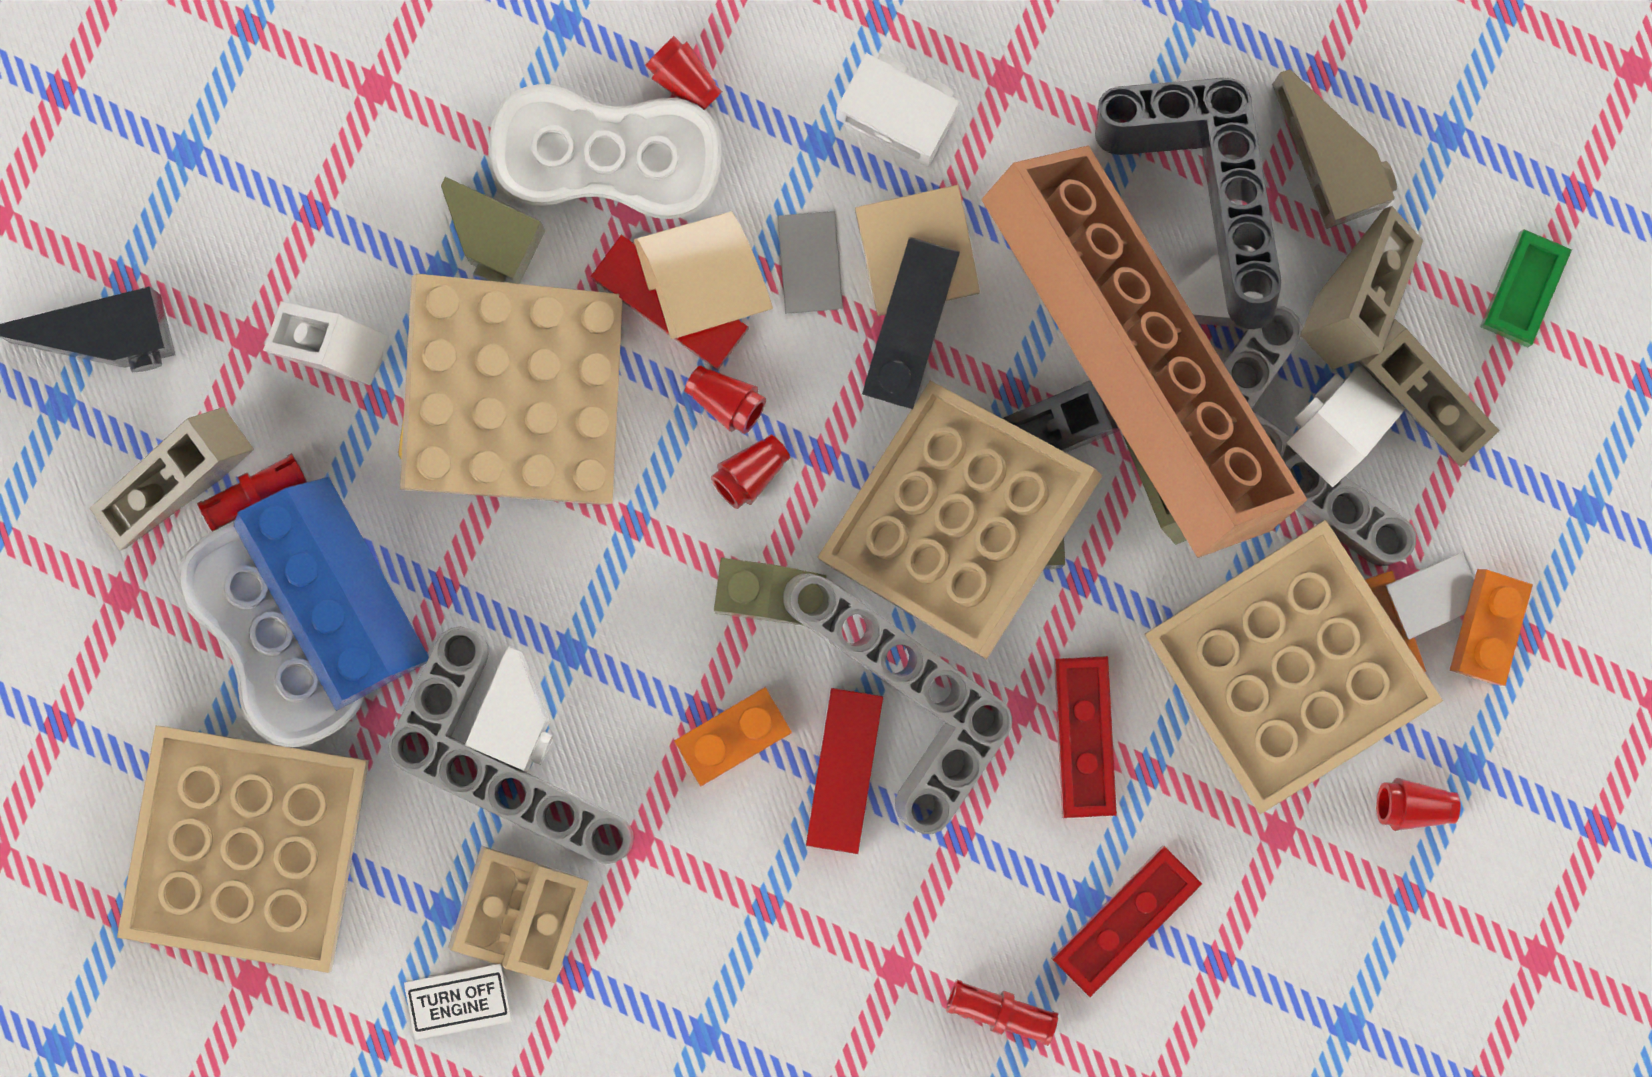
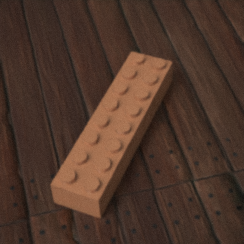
[981,145,1307,558]

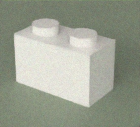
[836,53,960,167]
[1286,365,1405,487]

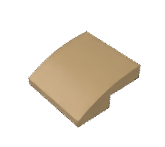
[855,185,980,316]
[634,211,773,339]
[448,846,589,984]

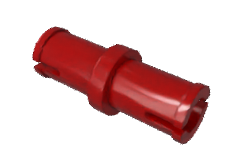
[197,453,307,532]
[946,979,1059,1046]

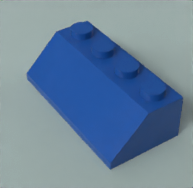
[234,477,429,711]

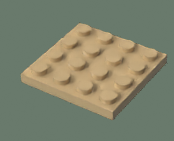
[400,273,623,505]
[817,380,1102,660]
[1144,520,1443,814]
[117,725,369,973]

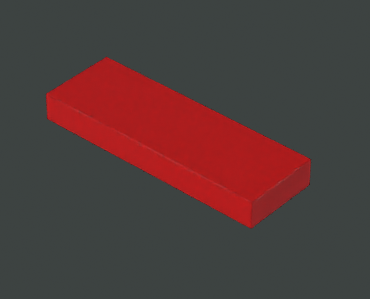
[590,234,749,371]
[1054,656,1117,818]
[806,688,884,854]
[1051,845,1202,997]

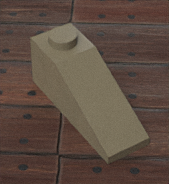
[1272,69,1397,229]
[1300,206,1423,370]
[1358,319,1500,467]
[89,407,254,551]

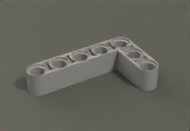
[1223,306,1416,566]
[783,574,1012,834]
[388,626,634,864]

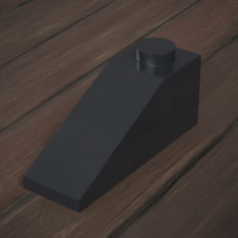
[862,237,960,410]
[0,286,175,372]
[1002,380,1121,453]

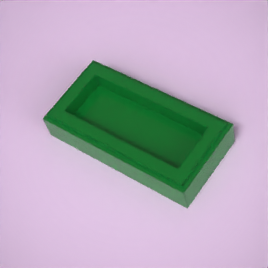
[1480,229,1572,347]

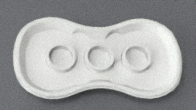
[488,84,721,219]
[177,523,364,747]

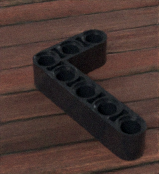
[1095,78,1281,330]

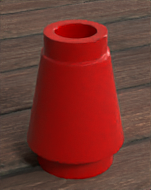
[645,36,723,110]
[684,365,766,434]
[711,434,791,509]
[1376,778,1461,831]

